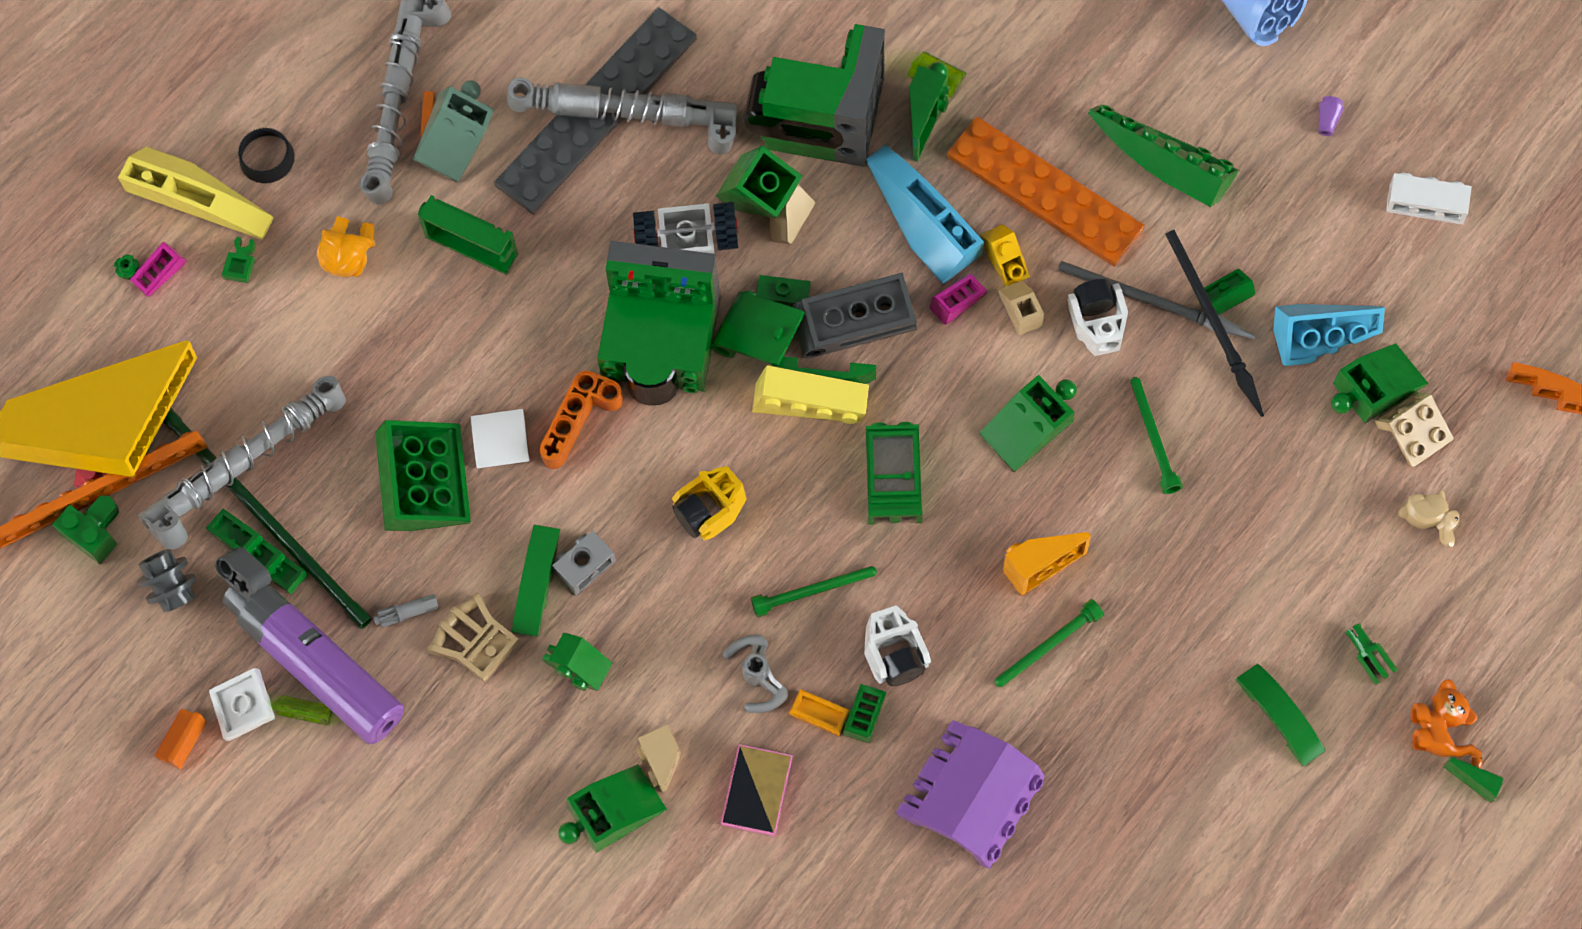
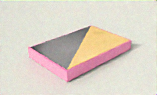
[721,744,793,837]

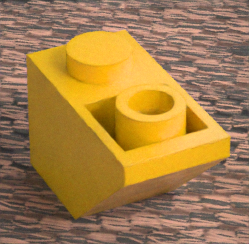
[980,224,1030,286]

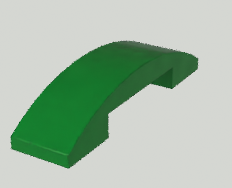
[771,356,876,384]
[1236,664,1326,767]

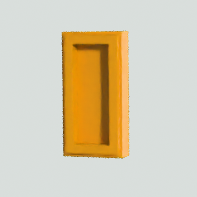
[789,689,850,737]

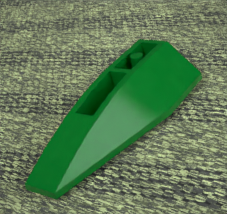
[1088,105,1240,207]

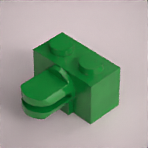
[52,495,119,564]
[542,632,612,691]

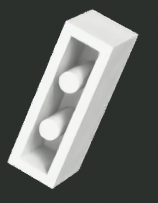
[1386,173,1472,225]

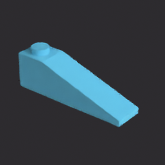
[1273,304,1385,366]

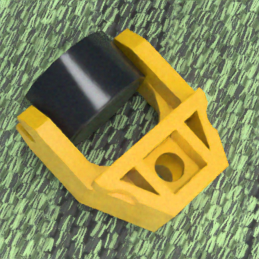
[671,466,747,541]

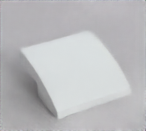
[471,409,530,468]

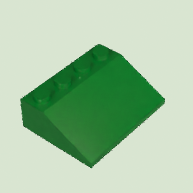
[375,420,471,531]

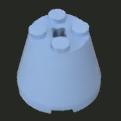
[1222,0,1307,46]

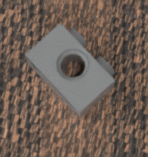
[552,530,616,596]

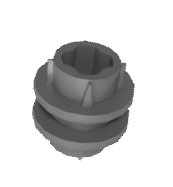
[137,549,197,612]

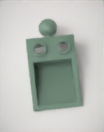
[413,80,494,182]

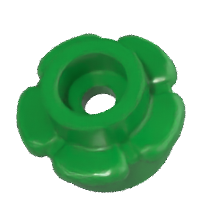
[114,255,139,279]

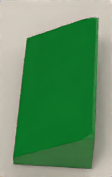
[1204,269,1255,315]

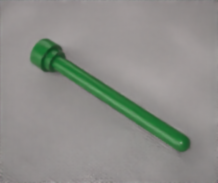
[1130,377,1183,494]
[751,566,877,618]
[994,599,1104,687]

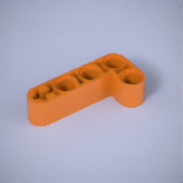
[540,370,623,469]

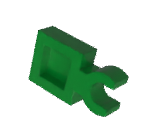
[222,237,256,283]

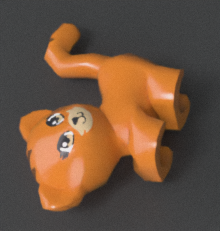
[1411,679,1483,768]

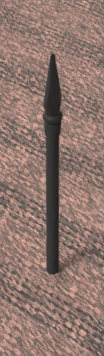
[1165,230,1264,417]

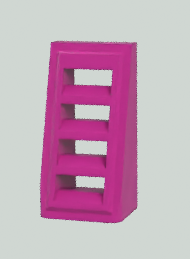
[129,241,187,297]
[929,274,988,325]

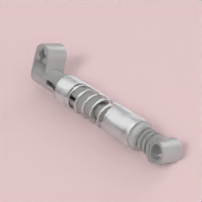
[507,78,737,155]

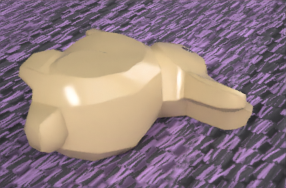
[1398,491,1459,547]

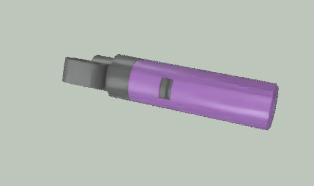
[215,547,404,745]

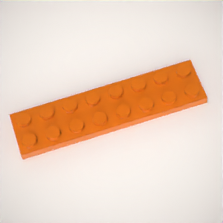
[947,116,1144,267]

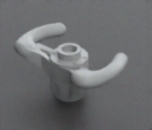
[723,635,788,713]

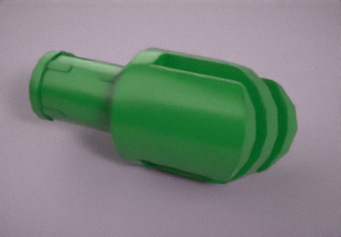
[1345,623,1398,685]

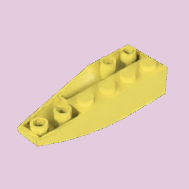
[118,147,274,240]

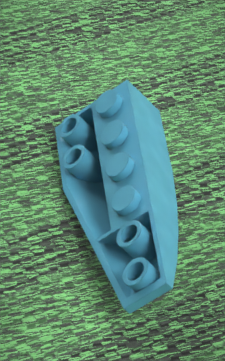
[866,145,984,284]

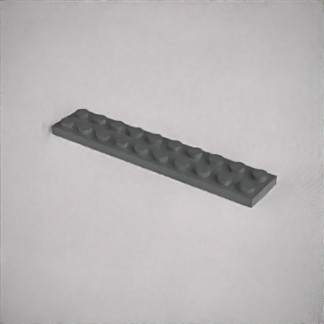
[494,7,697,215]

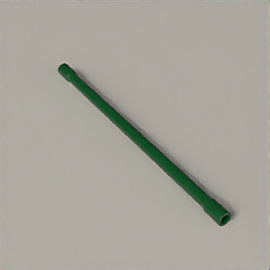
[163,408,372,629]

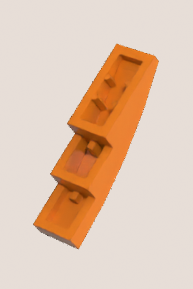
[1506,362,1582,414]

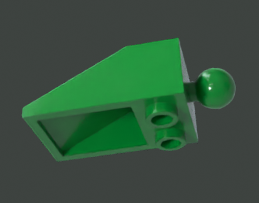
[909,62,950,162]
[1331,343,1428,424]
[979,375,1077,472]
[558,764,667,853]

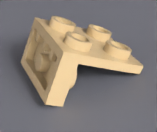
[1374,392,1453,467]

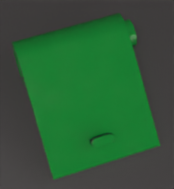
[711,290,805,366]

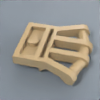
[427,593,520,682]

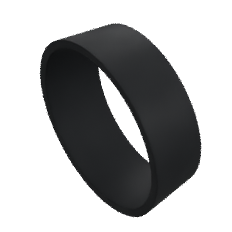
[238,128,295,183]

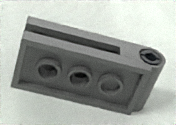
[791,272,917,358]

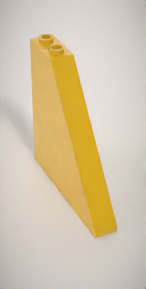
[0,340,197,477]

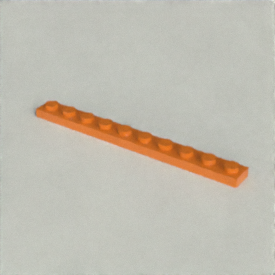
[0,430,208,549]

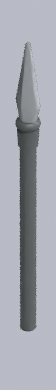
[1058,261,1255,338]

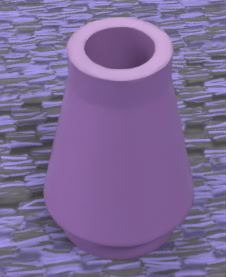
[1318,96,1344,136]

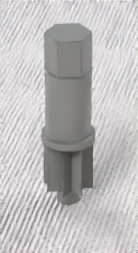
[373,594,439,627]

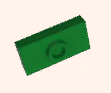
[756,275,811,306]

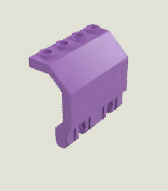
[895,720,1045,869]

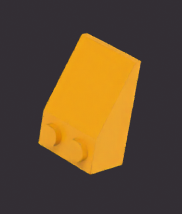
[1003,532,1091,596]

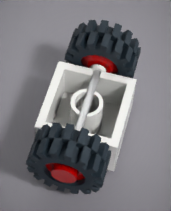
[633,202,739,254]

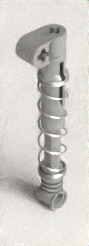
[360,0,451,205]
[138,376,346,549]

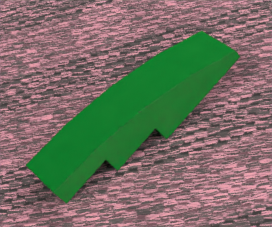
[206,508,308,595]
[511,524,560,637]

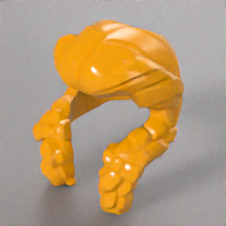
[317,216,375,278]

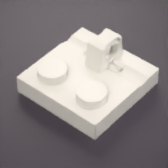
[209,668,275,741]

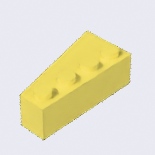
[752,365,869,424]

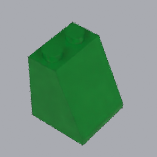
[715,145,803,218]

